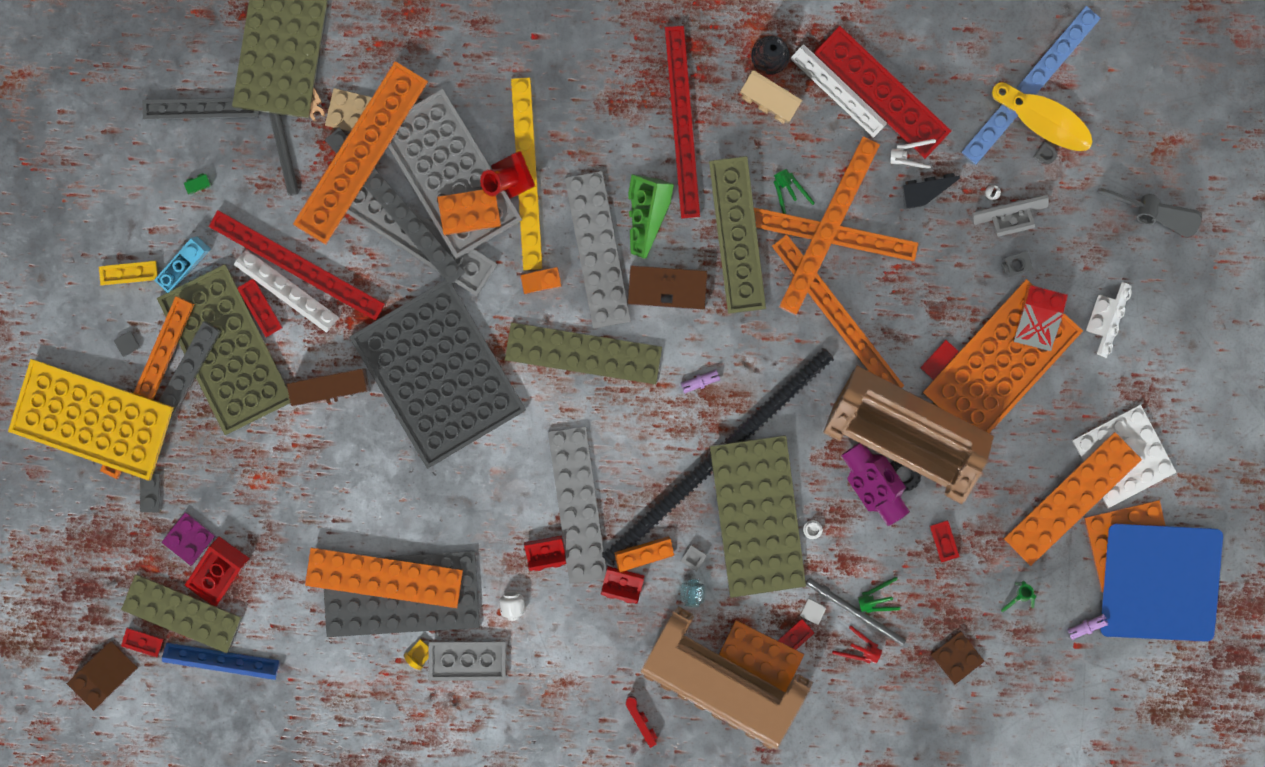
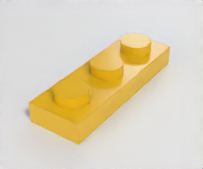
[99,261,158,286]

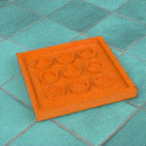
[1084,500,1166,593]
[718,620,805,692]

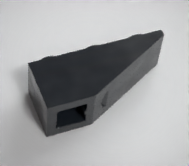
[901,173,960,209]

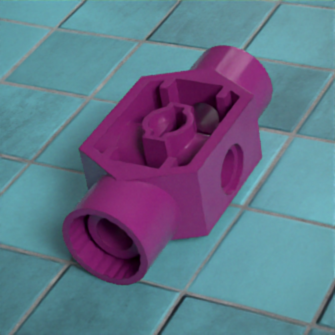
[841,443,910,526]

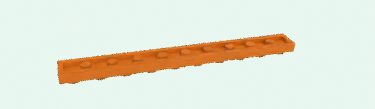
[779,136,880,315]
[754,208,918,262]
[771,234,904,388]
[100,296,195,479]

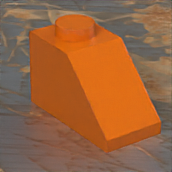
[521,267,562,294]

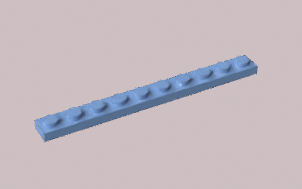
[961,6,1101,165]

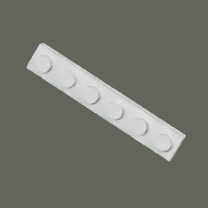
[790,44,887,138]
[234,249,339,333]

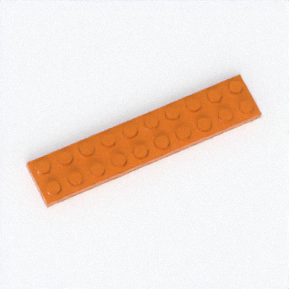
[293,61,428,245]

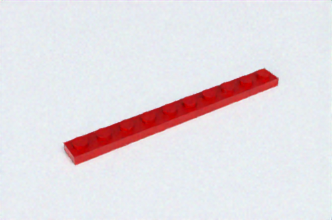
[665,26,700,219]
[208,210,385,321]

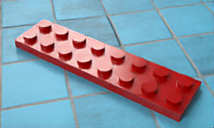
[814,26,951,159]

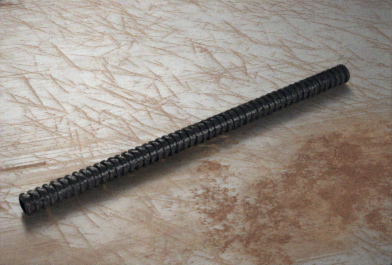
[602,348,834,566]

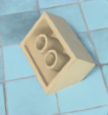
[740,70,802,124]

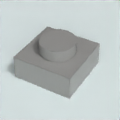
[681,545,707,572]

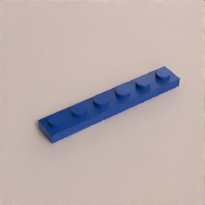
[162,643,280,680]

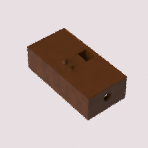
[628,266,707,310]
[287,368,371,406]

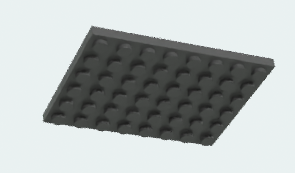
[349,280,526,469]

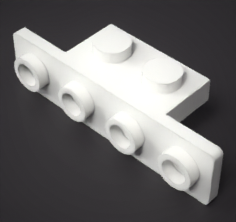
[1086,282,1132,358]

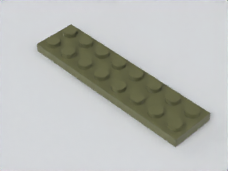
[709,156,766,314]
[505,323,662,385]

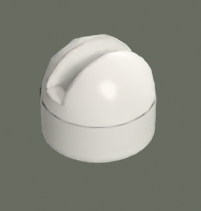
[985,185,1001,200]

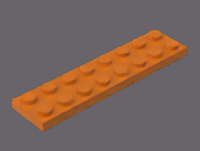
[1004,432,1142,566]
[305,547,463,608]

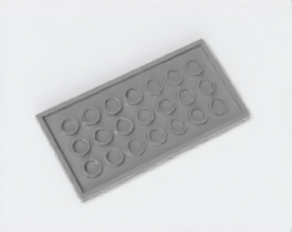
[388,89,522,259]

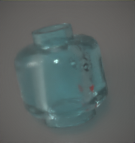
[680,579,705,607]

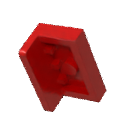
[524,535,566,571]
[601,566,645,604]

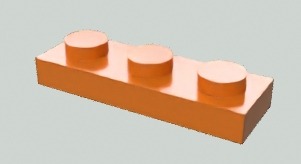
[614,536,674,572]

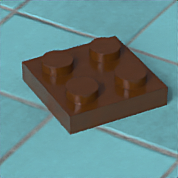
[931,631,985,685]

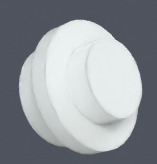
[803,520,822,539]

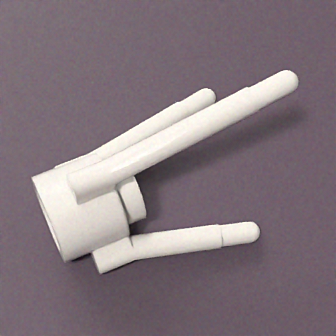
[891,139,936,169]

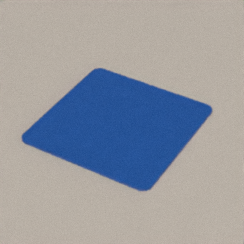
[1100,524,1223,642]

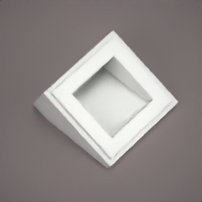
[800,599,826,625]

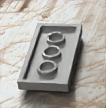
[428,641,506,681]

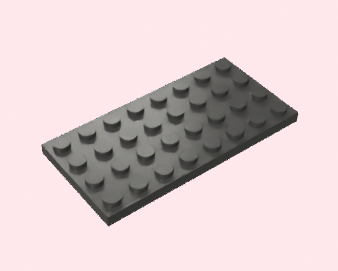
[324,551,480,637]

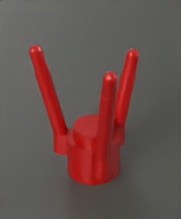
[832,626,882,664]

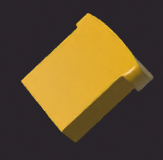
[403,639,429,670]

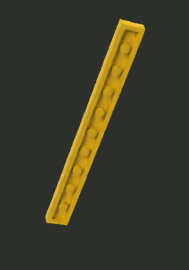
[511,78,543,270]

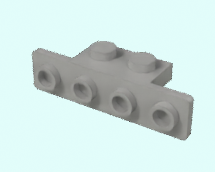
[973,195,1049,237]

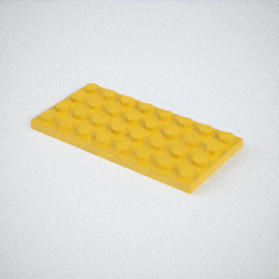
[8,359,174,481]

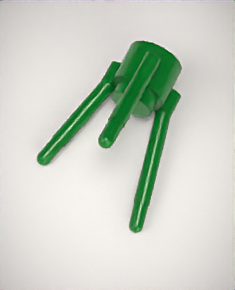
[773,169,815,214]
[858,577,901,613]
[1001,581,1036,612]

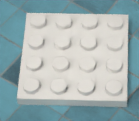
[1072,404,1177,508]

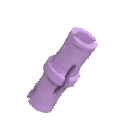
[680,369,720,394]
[1068,614,1108,640]

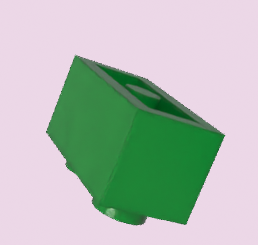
[184,173,212,195]

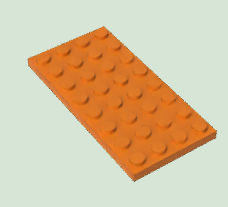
[922,279,1083,433]

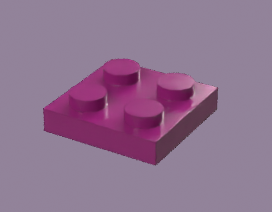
[161,512,216,566]

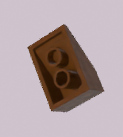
[67,641,138,711]

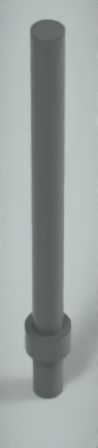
[806,578,906,646]

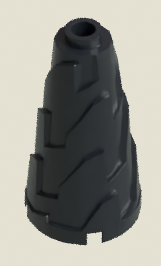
[751,36,790,75]

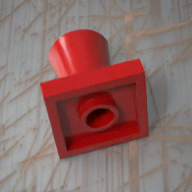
[480,151,536,199]

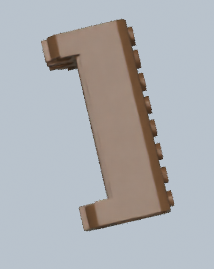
[823,365,994,504]
[640,606,813,750]

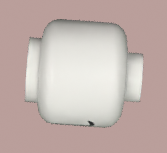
[499,591,525,621]

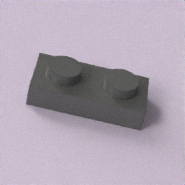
[140,474,161,512]

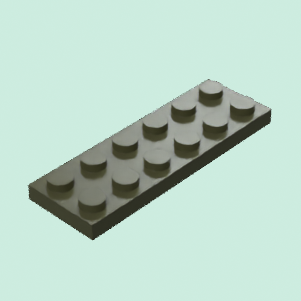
[121,574,242,653]

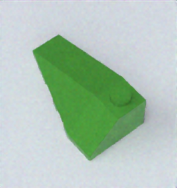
[628,174,674,258]

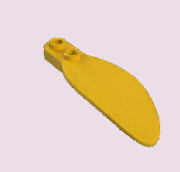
[992,82,1092,151]

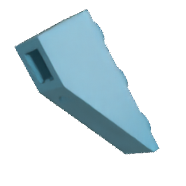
[154,236,211,293]

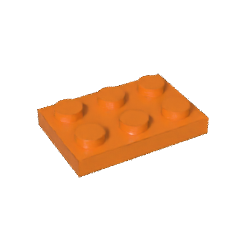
[437,190,501,236]

